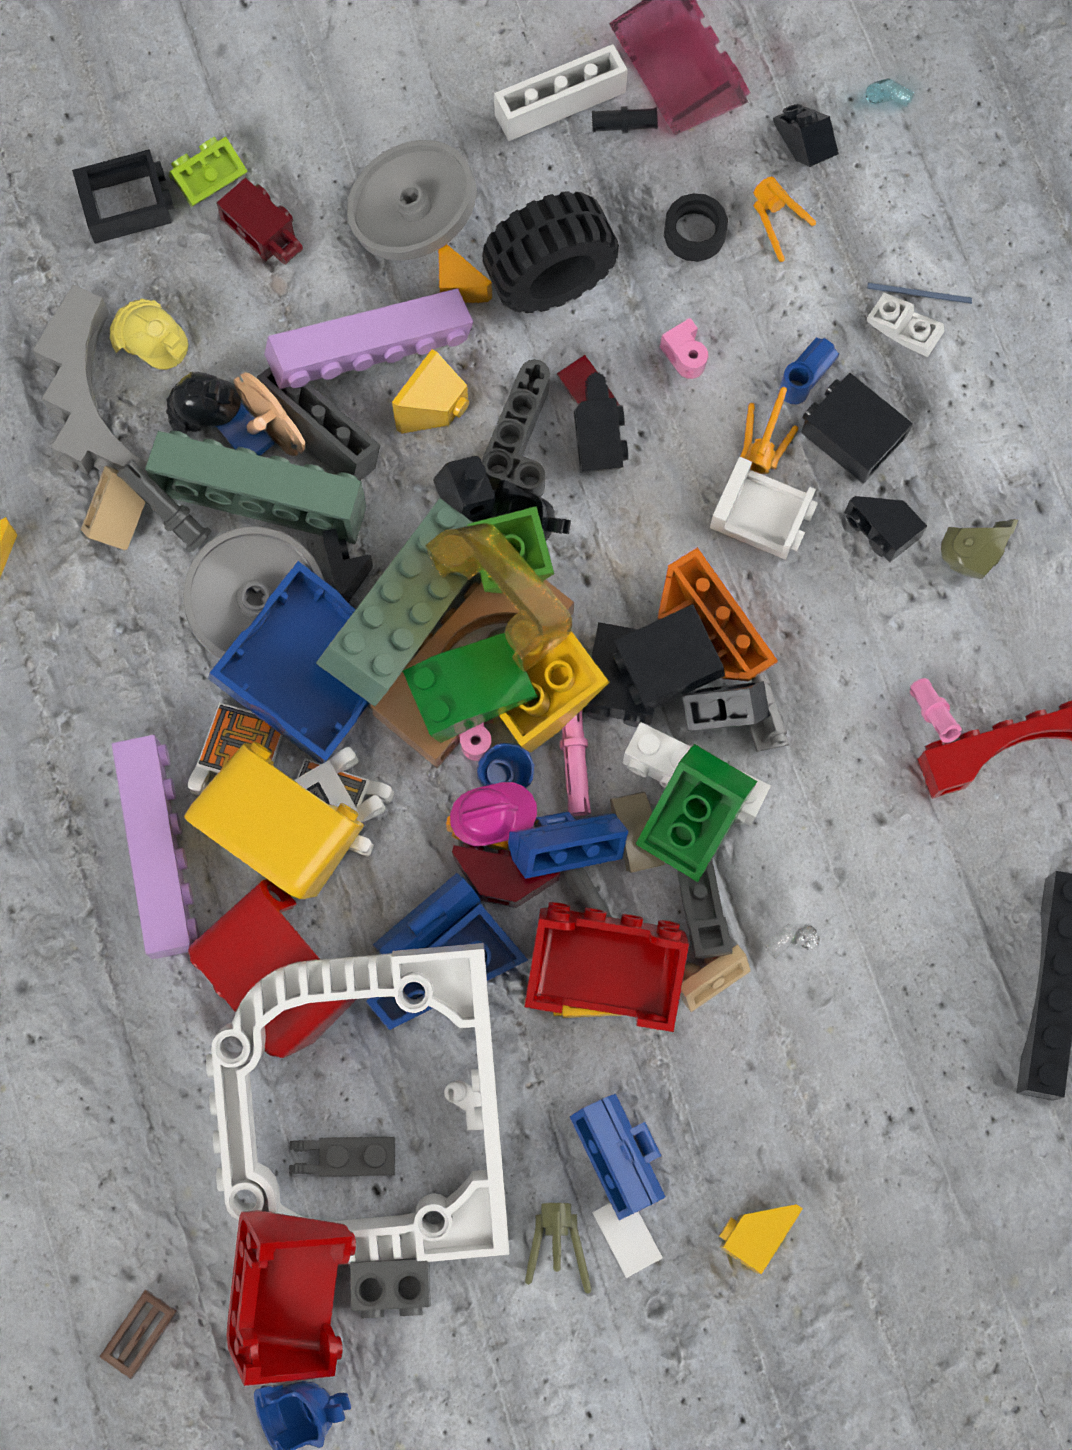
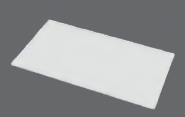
[592,1203,663,1278]

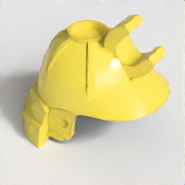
[110,299,188,370]

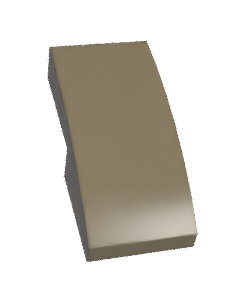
[610,792,665,873]

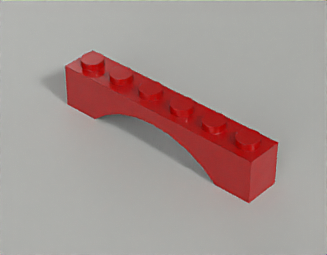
[917,700,1072,799]

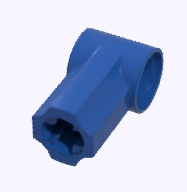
[779,337,839,405]

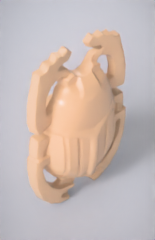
[234,372,306,456]

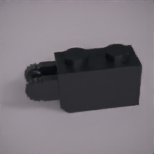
[573,372,629,473]

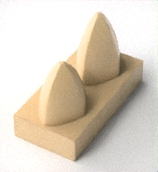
[680,944,751,1012]

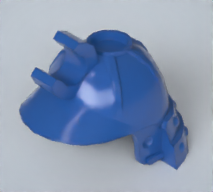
[254,1381,351,1450]

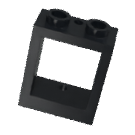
[72,149,174,244]

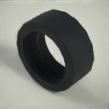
[664,193,728,262]

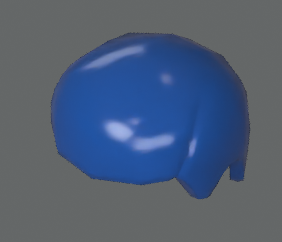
[477,743,535,788]

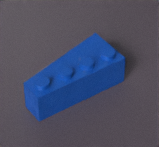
[366,904,528,1030]

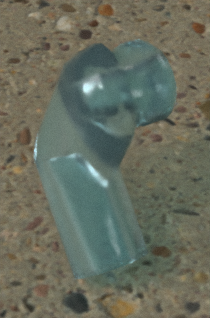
[866,78,915,107]

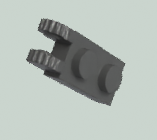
[289,1137,395,1177]

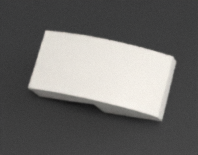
[867,293,945,357]

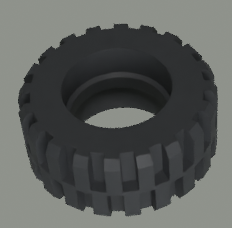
[482,191,619,313]

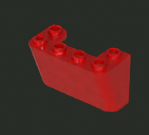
[188,879,357,1058]
[524,902,689,1032]

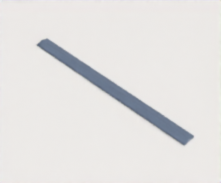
[867,283,972,304]

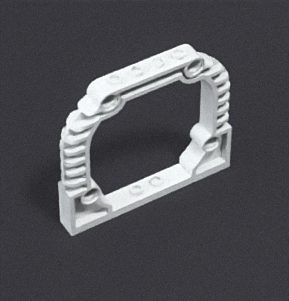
[206,943,510,1265]

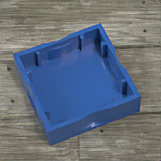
[208,561,370,764]

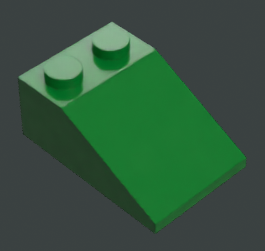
[402,632,538,743]
[636,744,758,882]

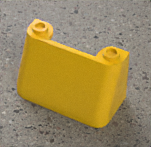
[184,741,364,899]

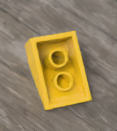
[499,625,609,753]

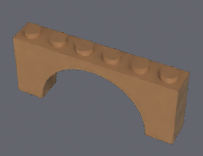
[371,580,574,768]

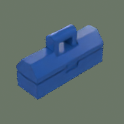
[508,812,628,879]
[373,873,481,954]
[569,1093,666,1221]

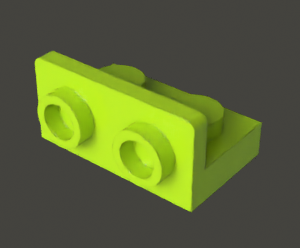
[168,136,248,208]

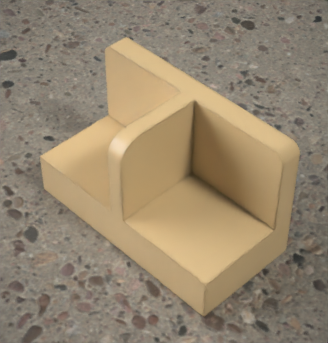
[81,466,145,550]

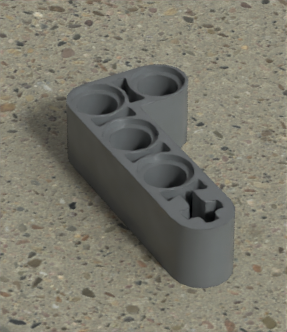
[482,359,550,497]

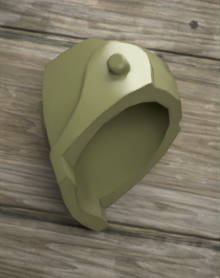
[941,519,1018,579]

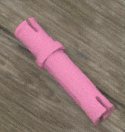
[559,710,591,816]

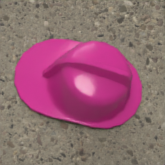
[450,782,537,846]

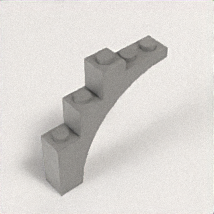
[32,284,149,476]

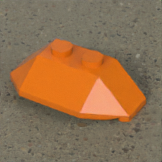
[657,547,778,682]

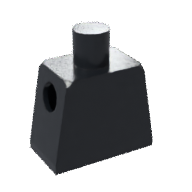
[433,456,495,523]

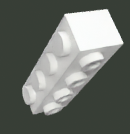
[494,44,628,141]
[623,722,771,826]

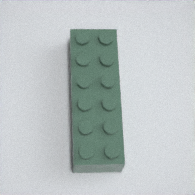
[145,431,367,544]
[316,498,478,707]

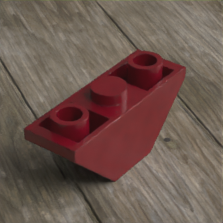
[452,842,560,908]

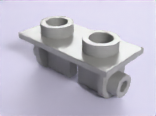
[743,674,789,752]

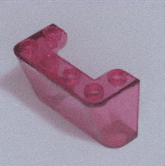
[609,0,751,135]

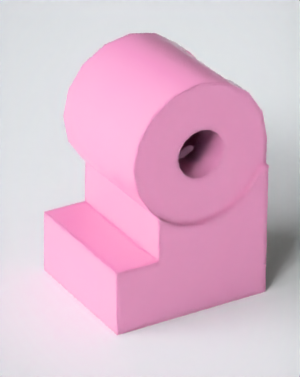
[660,318,708,379]
[459,718,493,761]

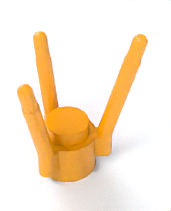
[753,176,816,262]
[740,387,799,474]

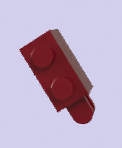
[216,177,303,265]

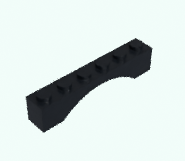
[1016,871,1072,1101]

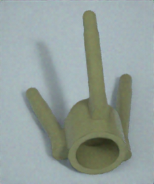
[525,1203,592,1294]

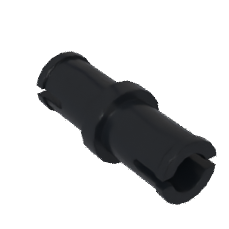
[592,106,658,134]

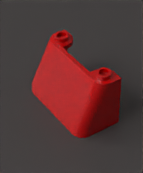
[227,1210,356,1386]

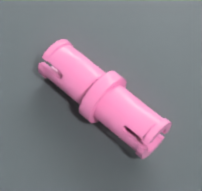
[910,678,962,743]

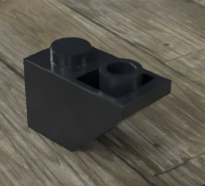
[773,104,839,167]
[844,496,927,562]

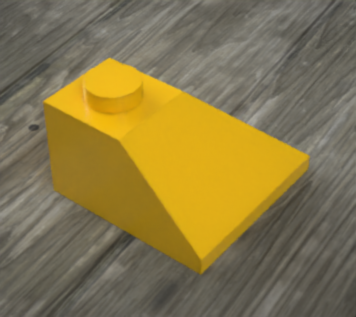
[392,349,469,434]

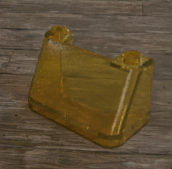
[425,523,572,673]

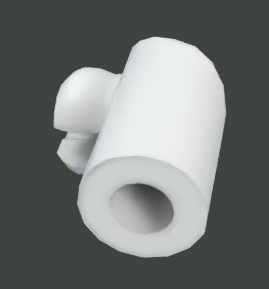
[444,1080,482,1131]

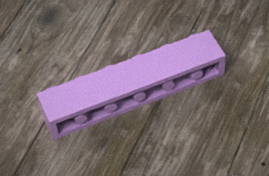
[264,288,473,389]
[112,735,200,960]

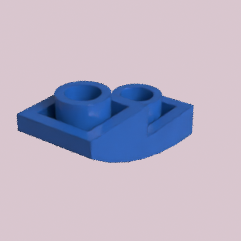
[216,403,274,456]

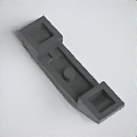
[677,859,733,959]

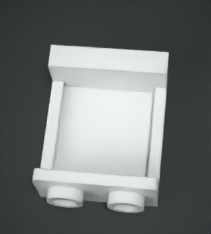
[710,456,818,560]

